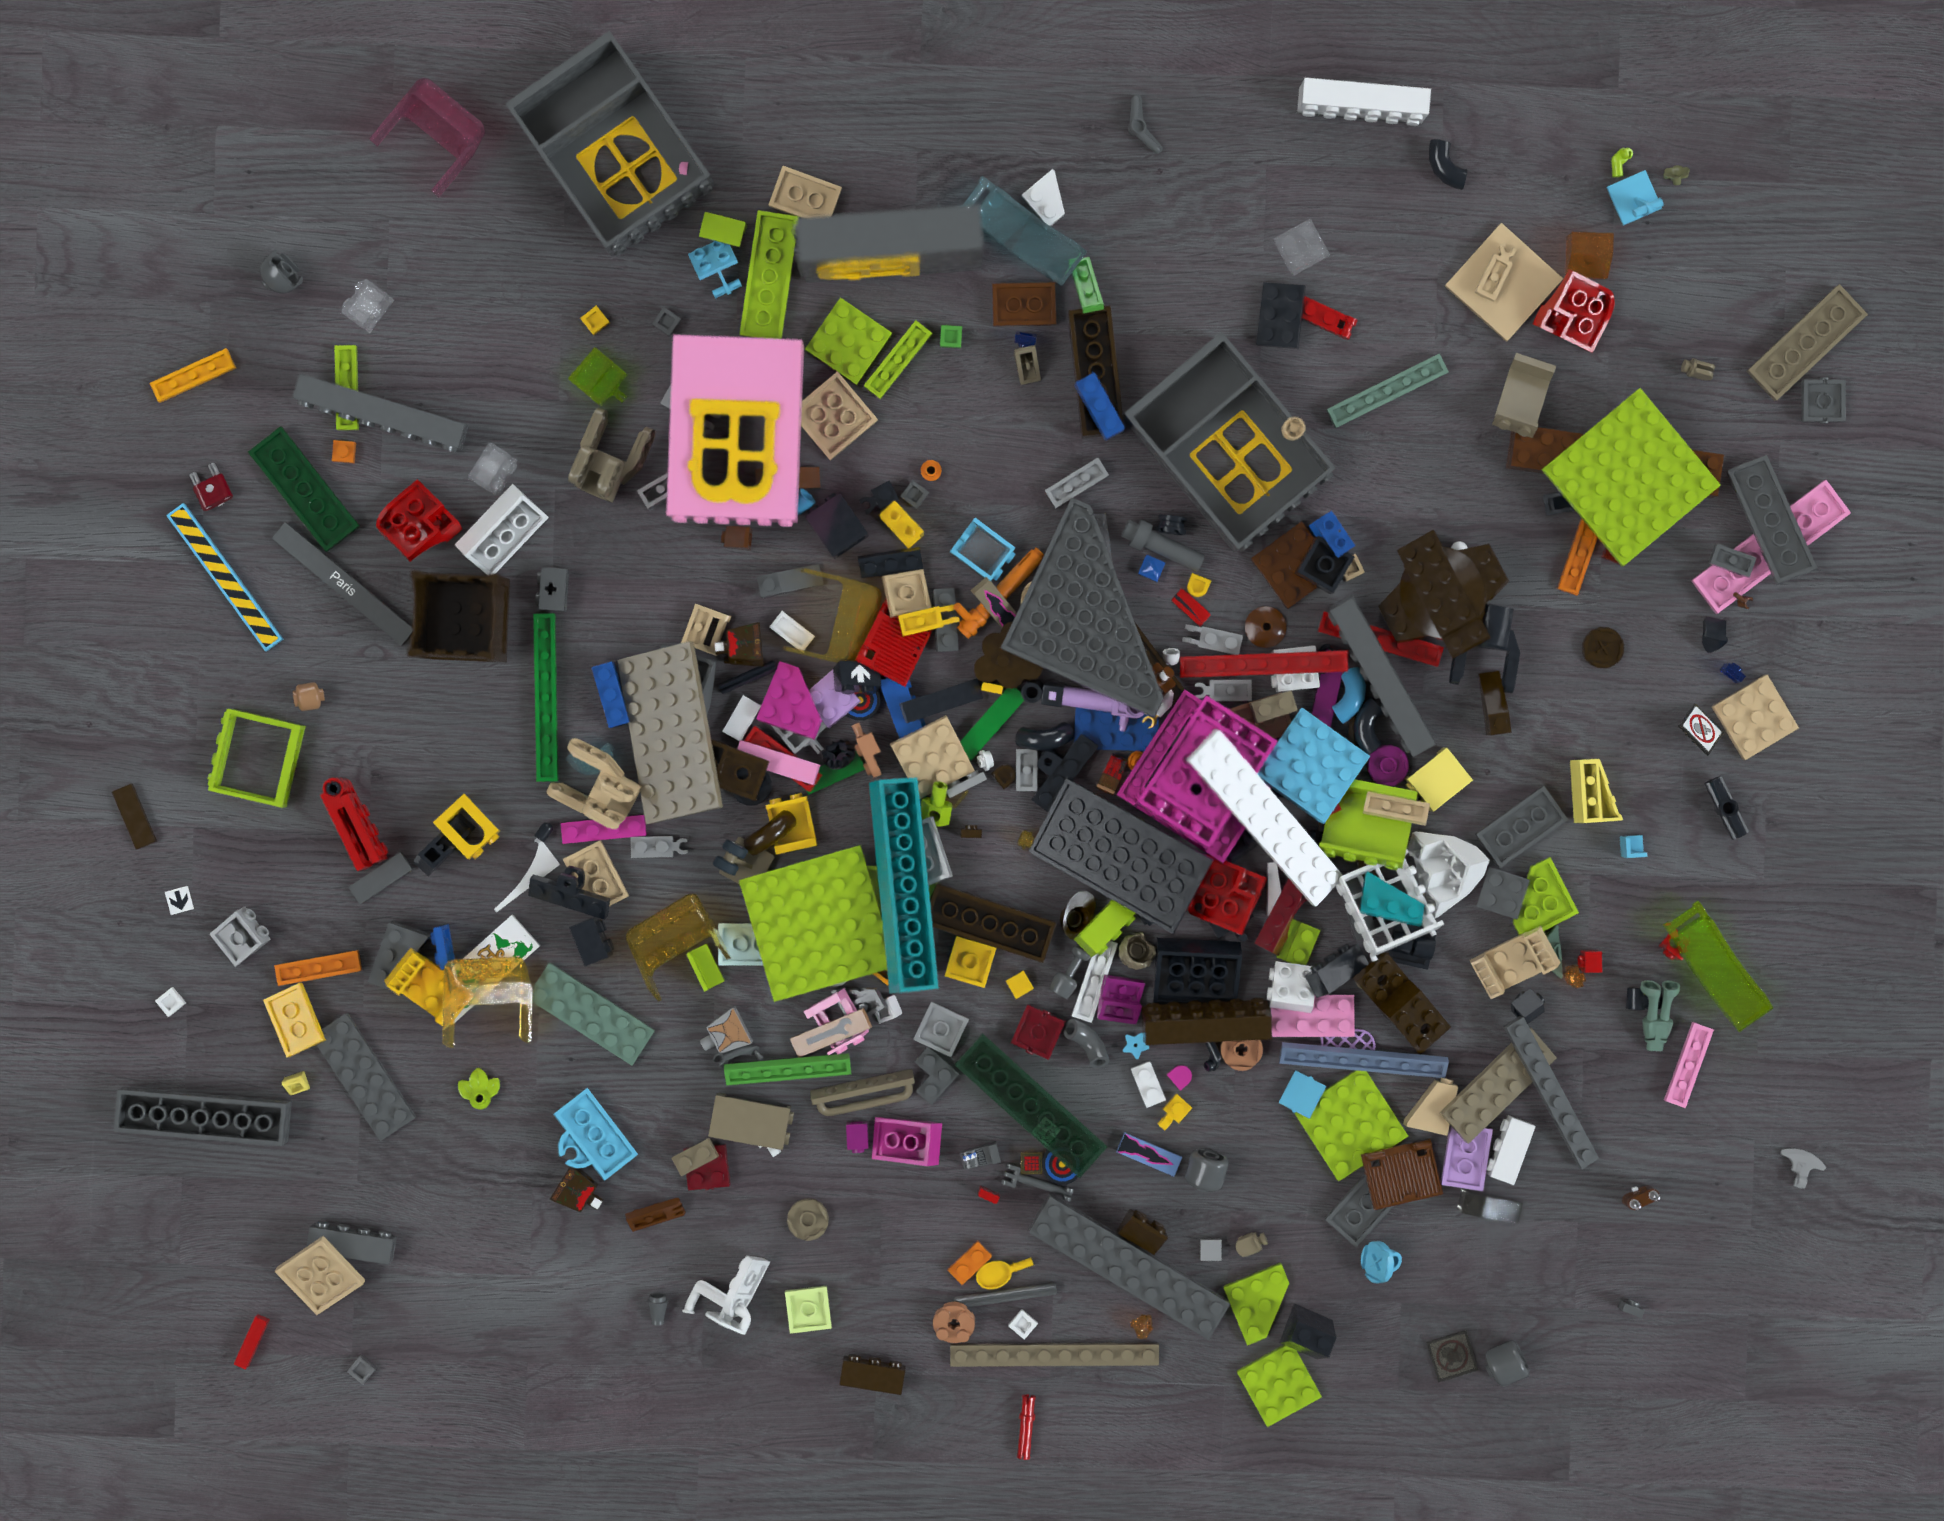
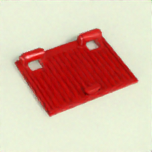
[855,599,933,687]

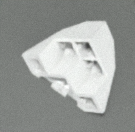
[1408,832,1489,918]

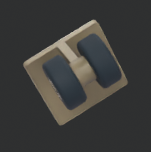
[713,837,775,884]

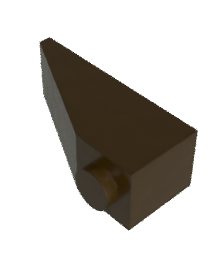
[1478,671,1512,735]

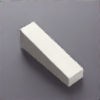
[1267,862,1281,916]

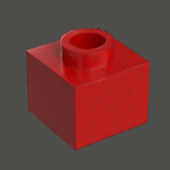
[1577,950,1602,973]

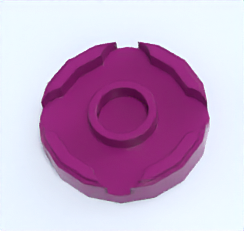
[1367,745,1409,786]

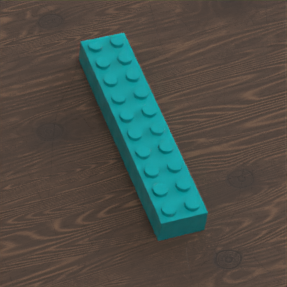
[869,777,939,993]

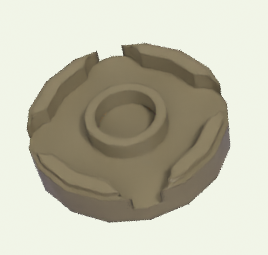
[787,1198,829,1241]

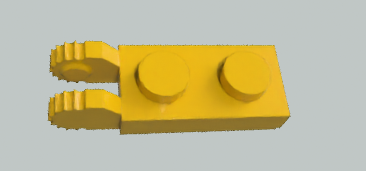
[898,604,960,636]

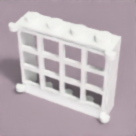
[1336,849,1444,962]

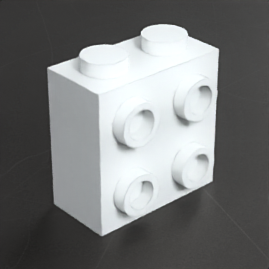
[1271,646,1320,692]
[1266,961,1315,1013]

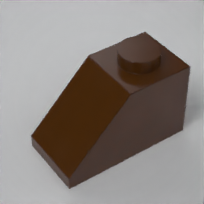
[721,526,753,551]

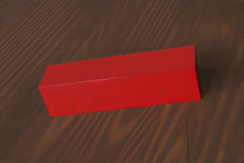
[234,1314,270,1370]

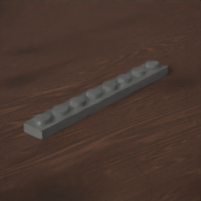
[1503,1016,1599,1169]

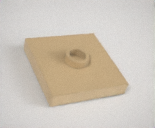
[882,569,932,618]

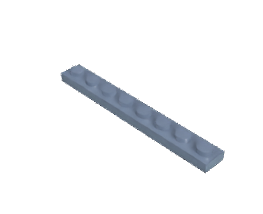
[1279,1042,1449,1078]

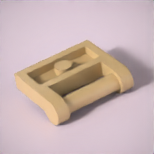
[681,604,731,656]

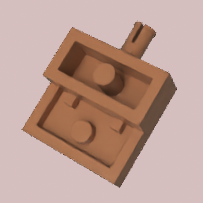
[851,723,882,778]

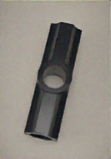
[1704,776,1749,840]

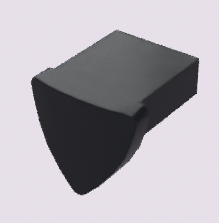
[1702,616,1728,653]

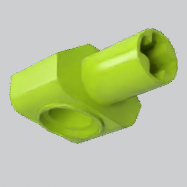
[920,782,952,827]

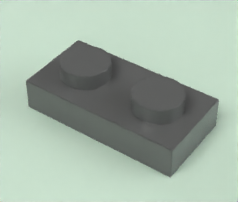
[1708,543,1757,578]

